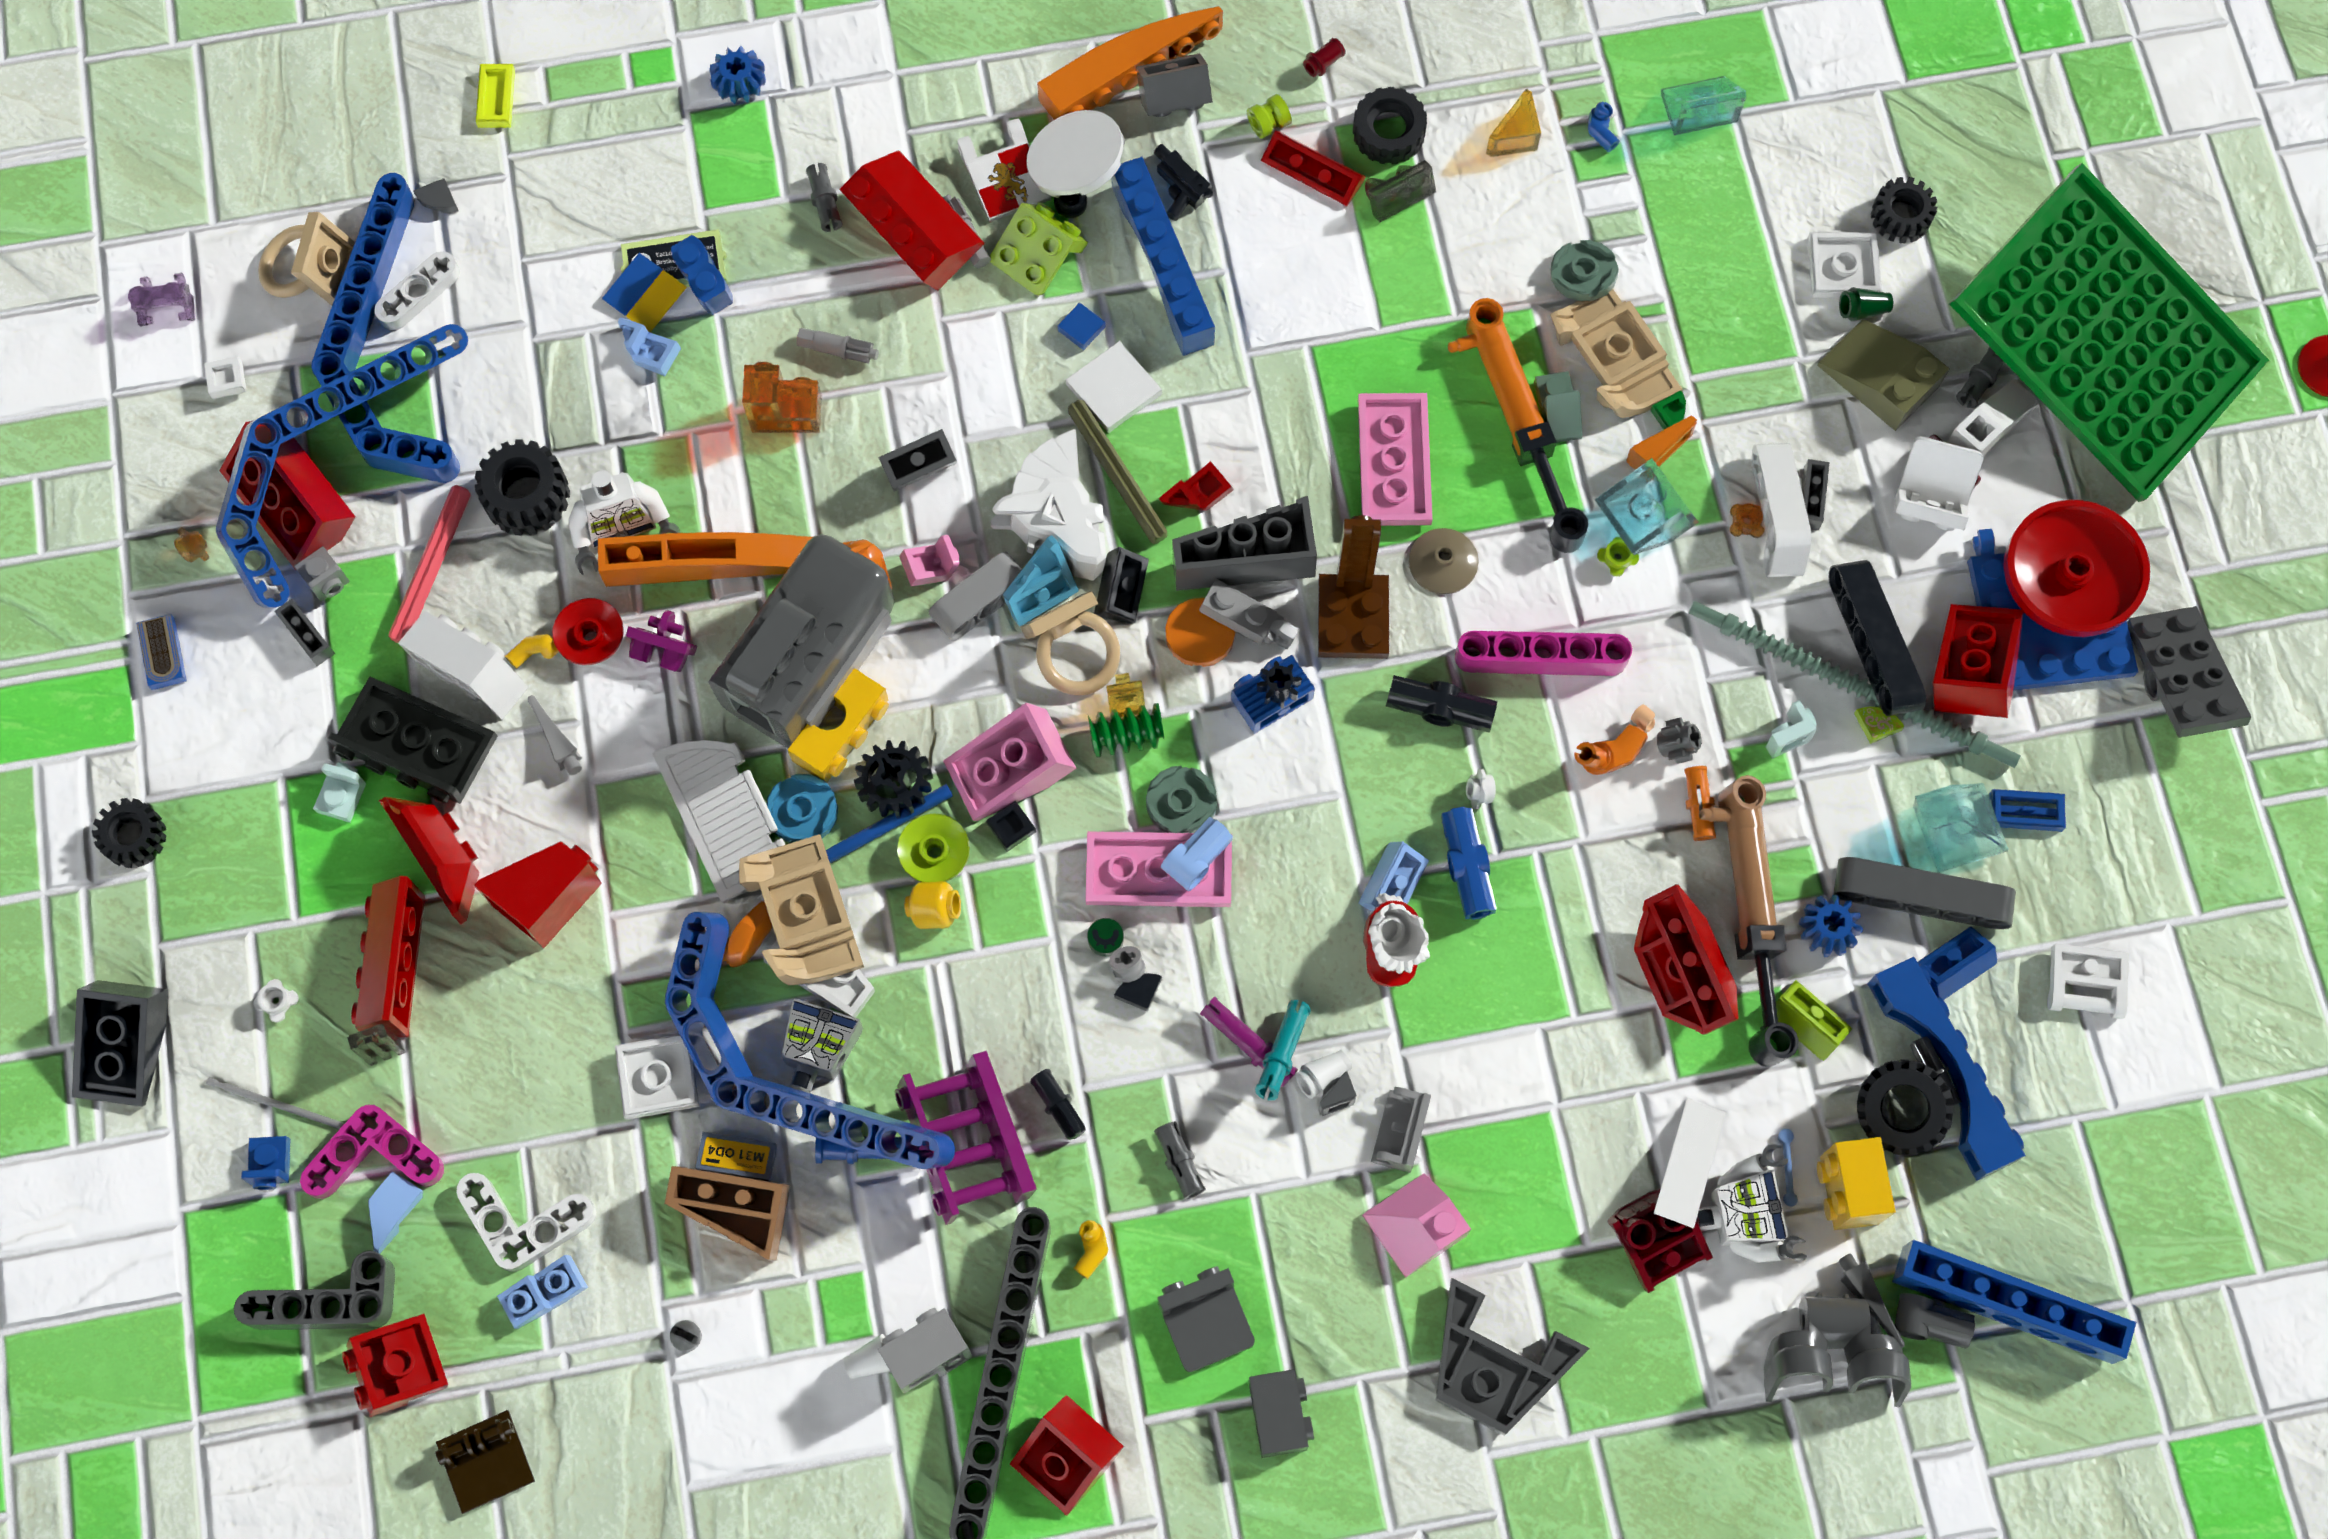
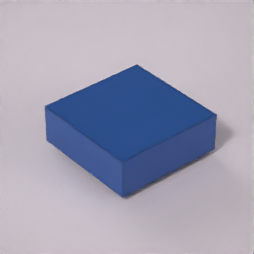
[1058,302,1106,351]

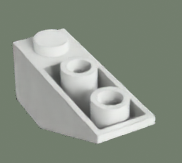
[1947,379,2039,456]

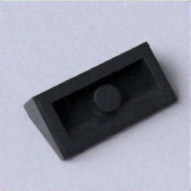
[1094,547,1149,624]

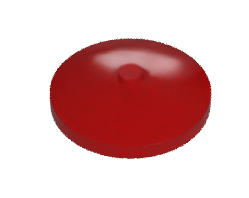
[2004,500,2151,637]

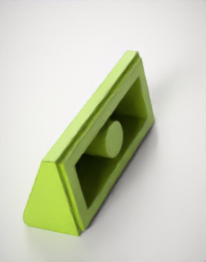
[1776,980,1853,1061]

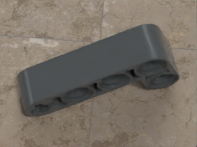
[234,1251,395,1330]

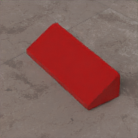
[1260,130,1366,207]

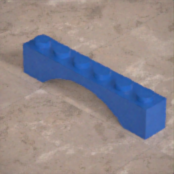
[1111,156,1215,356]
[1867,957,2026,1181]

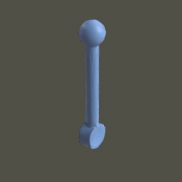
[1778,1129,1798,1207]

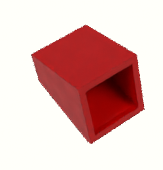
[474,841,602,949]

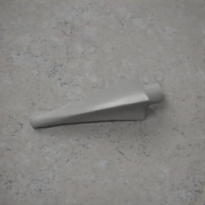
[528,695,582,775]

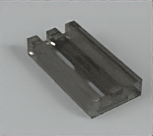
[347,1024,406,1066]

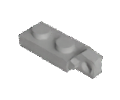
[1199,579,1299,649]

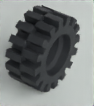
[1871,177,1938,244]
[92,798,167,868]

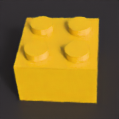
[1817,1137,1896,1230]

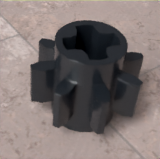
[1257,661,1302,708]

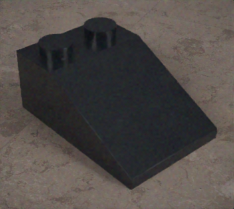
[72,980,168,1107]

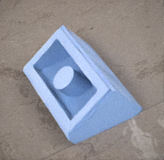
[1359,841,1429,911]

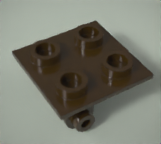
[435,1410,535,1514]

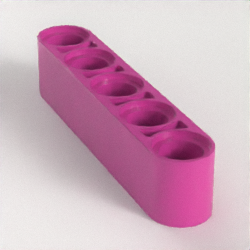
[1455,631,1632,676]

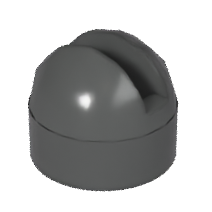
[670,1320,702,1352]

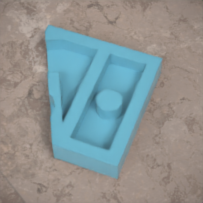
[1003,535,1079,627]

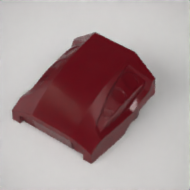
[1607,1189,1713,1293]

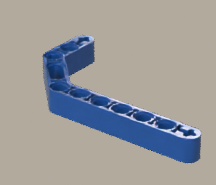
[311,173,460,483]
[216,324,468,608]
[665,912,955,1169]

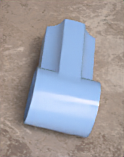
[1161,817,1233,892]

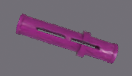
[1200,997,1298,1087]

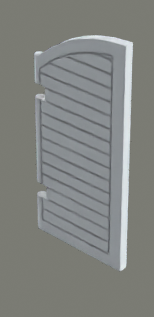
[652,740,785,904]

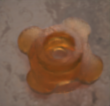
[1729,503,1764,538]
[174,527,209,563]

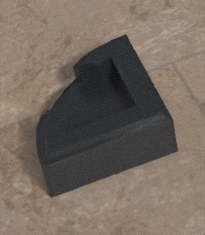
[1114,973,1162,1012]

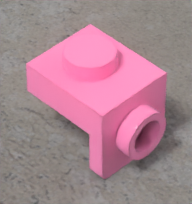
[899,535,959,586]

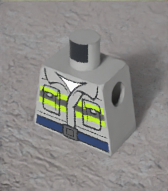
[782,998,863,1093]

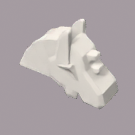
[991,429,1106,580]

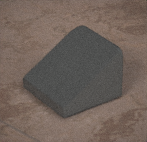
[1318,1071,1357,1116]

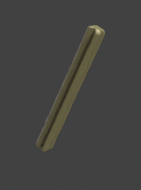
[1068,400,1167,544]

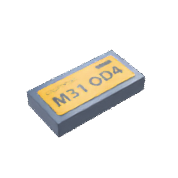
[695,1132,778,1182]

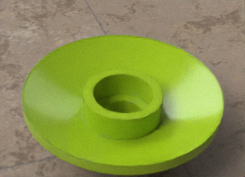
[897,814,970,882]

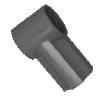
[1894,1293,1976,1349]

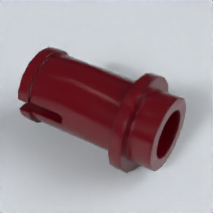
[1303,38,1346,77]

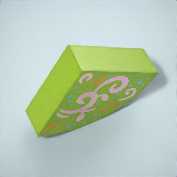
[1854,706,1905,744]

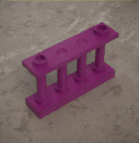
[895,1050,1037,1225]

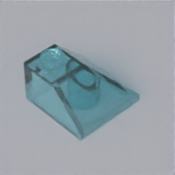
[1913,783,2009,873]

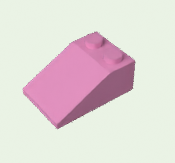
[943,703,1076,822]

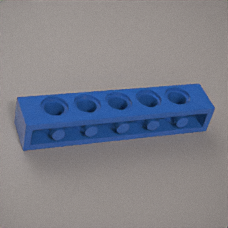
[1892,1239,2137,1364]

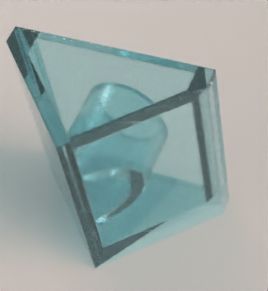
[1661,76,1746,135]

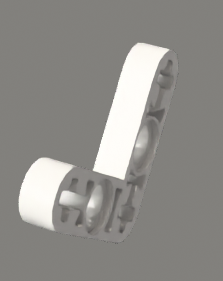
[456,1173,596,1272]

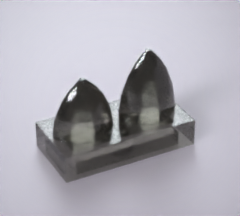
[1365,160,1436,222]

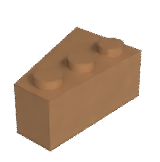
[665,1166,790,1261]

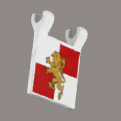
[958,118,1051,222]

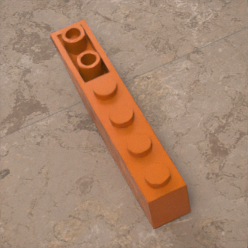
[1037,6,1223,120]
[598,532,813,587]

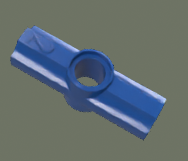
[1441,807,1496,920]

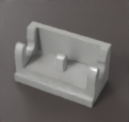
[1371,1087,1431,1173]

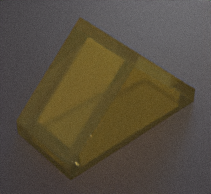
[1486,89,1541,157]

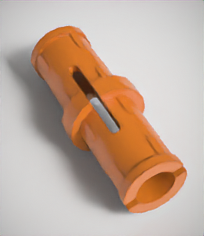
[1684,766,1716,841]

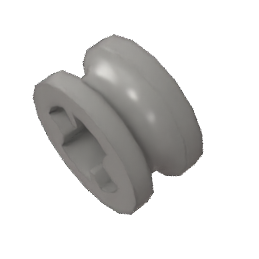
[1109,946,1146,982]

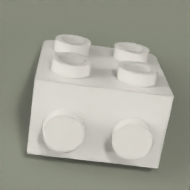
[1895,436,1984,531]

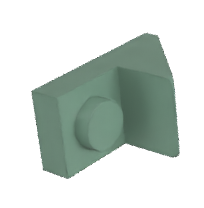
[1534,371,1582,442]

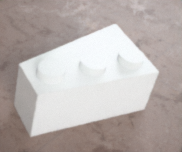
[398,611,528,720]

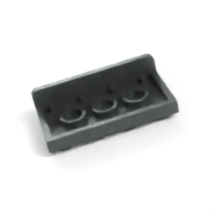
[327,677,498,804]

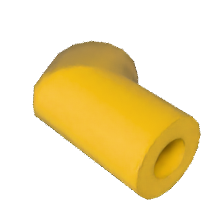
[505,634,559,669]
[1073,1220,1108,1280]

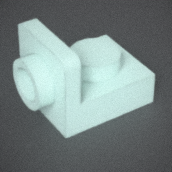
[1766,700,1817,759]
[313,762,366,823]

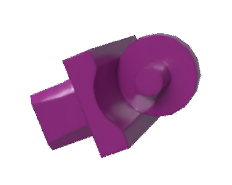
[626,610,697,672]

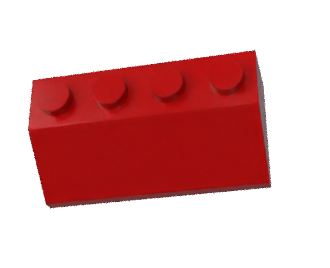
[839,150,985,291]
[219,421,356,570]
[351,876,425,1037]

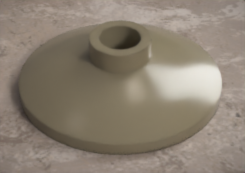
[1409,528,1479,594]

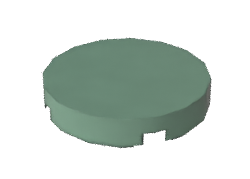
[1550,240,1619,301]
[1146,766,1217,833]

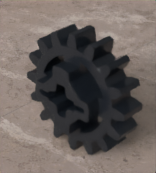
[854,740,933,818]

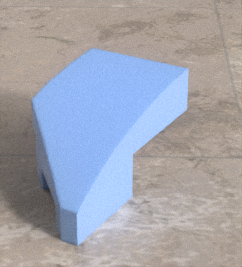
[618,317,681,376]
[368,1171,423,1254]

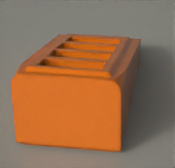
[1626,415,1697,478]

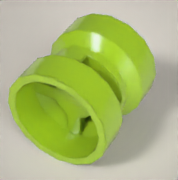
[1247,94,1292,139]

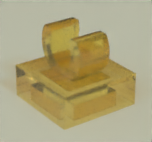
[1106,673,1145,717]

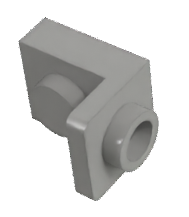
[294,546,350,602]

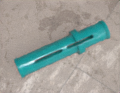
[1255,1000,1311,1101]

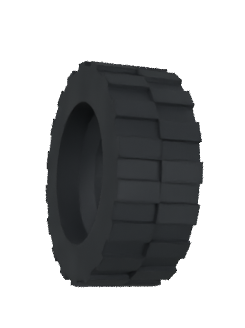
[1353,87,1427,165]

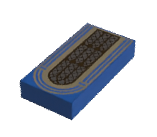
[136,614,187,690]

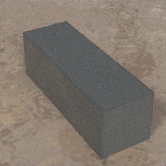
[1801,459,1830,530]
[274,599,335,667]

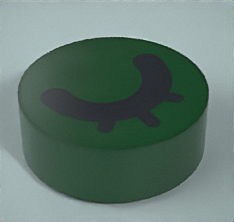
[1087,918,1124,957]

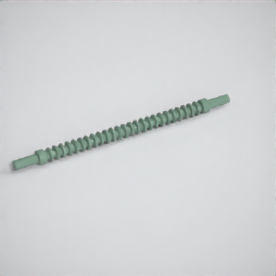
[1688,600,2021,768]

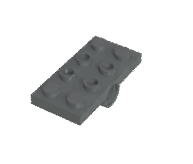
[2127,606,2251,738]

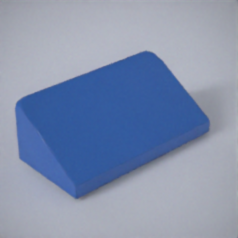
[1918,926,1997,1000]

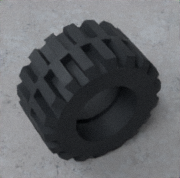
[474,439,570,536]
[1857,1059,1954,1156]

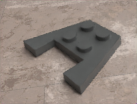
[1435,1278,1590,1436]

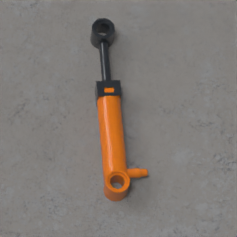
[1448,298,1589,553]

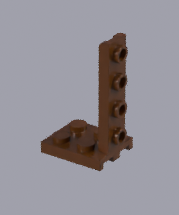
[1318,515,1389,659]

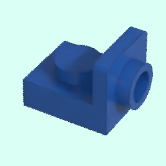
[241,1136,291,1190]

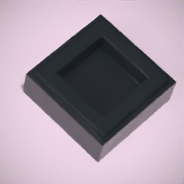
[986,801,1036,852]

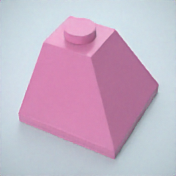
[1362,1173,1471,1278]

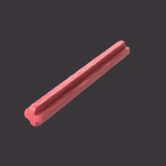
[388,485,471,643]

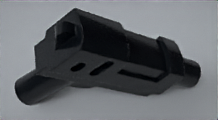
[1153,144,1213,221]

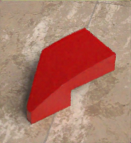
[1159,461,1234,511]

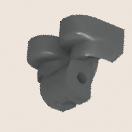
[1763,1293,1911,1407]

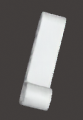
[1752,443,1811,578]

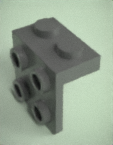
[1157,1266,1255,1372]

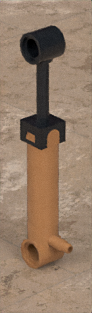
[1699,775,1799,1067]

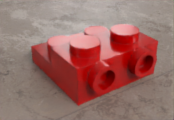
[342,1314,449,1417]

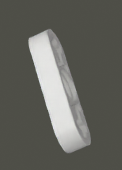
[375,251,460,330]

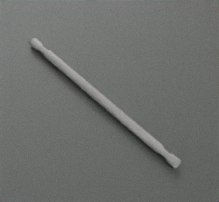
[206,1077,365,1135]

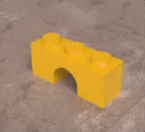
[788,668,889,783]

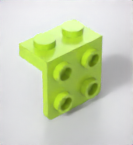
[990,202,1088,295]

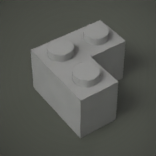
[878,1308,973,1394]

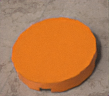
[1165,598,1236,667]

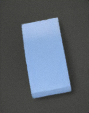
[497,1255,588,1329]

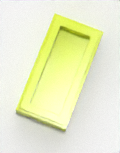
[475,64,515,128]

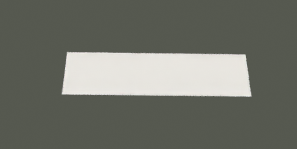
[1654,1098,1726,1228]

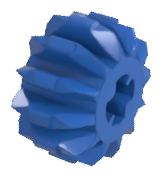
[709,45,766,105]
[1798,895,1863,958]

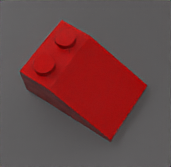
[1933,604,2024,718]

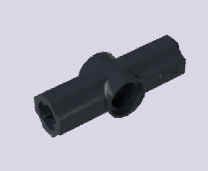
[1386,675,1498,733]

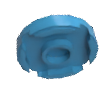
[766,774,838,843]

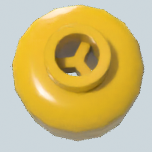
[904,881,961,929]

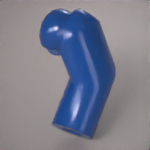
[1588,102,1620,152]

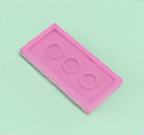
[1358,393,1433,526]
[1085,831,1232,907]

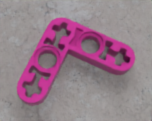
[300,1105,444,1199]

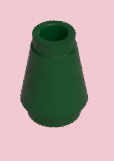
[1839,287,1894,322]

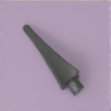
[1838,1253,1905,1348]

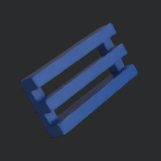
[1989,789,2066,832]

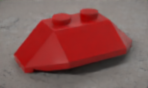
[379,797,480,925]
[1634,884,1738,1035]

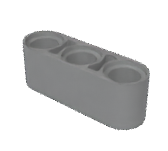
[929,552,1022,641]

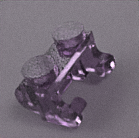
[128,272,195,327]

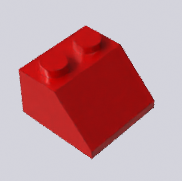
[1010,1395,1124,1516]

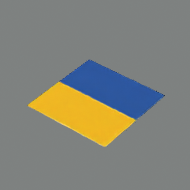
[602,253,687,333]

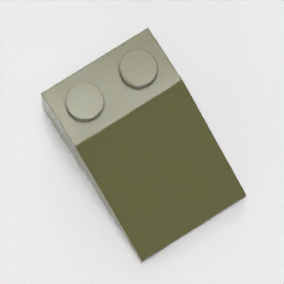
[1817,319,1950,431]

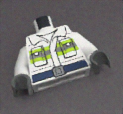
[568,470,680,575]
[1696,1144,1807,1263]

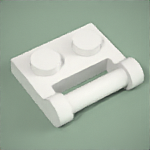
[2047,943,2129,1019]

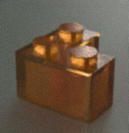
[742,362,822,433]

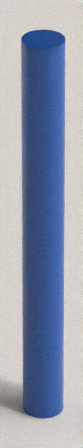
[826,784,953,864]

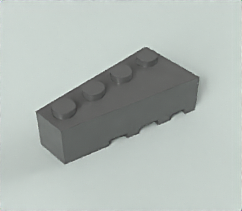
[1172,496,1317,591]

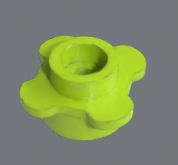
[1597,537,1639,577]

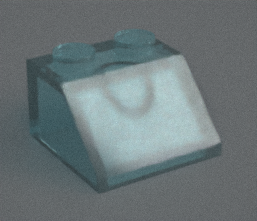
[1594,458,1699,555]

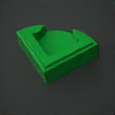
[1650,390,1686,430]

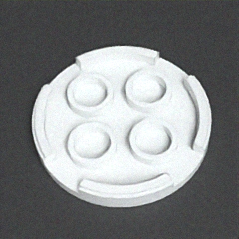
[1027,110,1125,198]

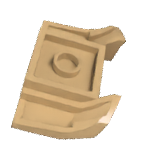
[1550,289,1683,418]
[739,834,864,986]

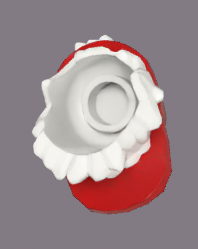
[1363,893,1430,987]

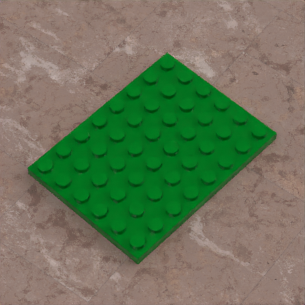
[1949,163,2269,502]

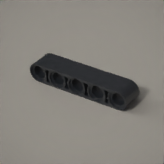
[1828,560,1926,716]

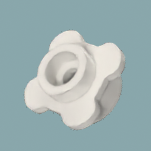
[1466,769,1496,809]
[253,979,299,1022]

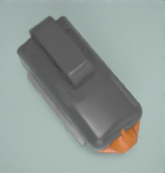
[708,534,894,748]

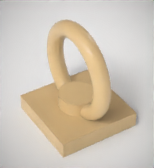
[258,212,355,305]
[1020,591,1120,695]

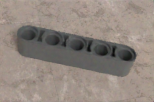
[1833,857,2016,930]

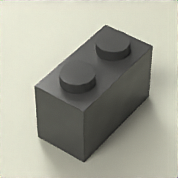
[1136,53,1213,117]
[878,429,957,492]
[1248,1369,1314,1458]

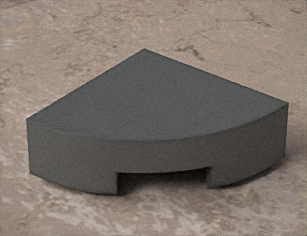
[413,178,459,213]

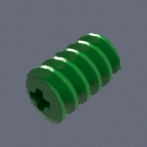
[1088,703,1164,758]

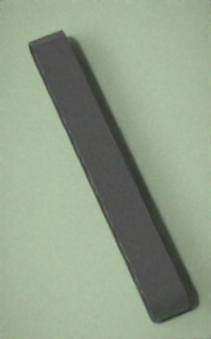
[949,1207,1051,1539]

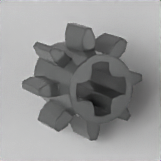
[1657,717,1702,764]

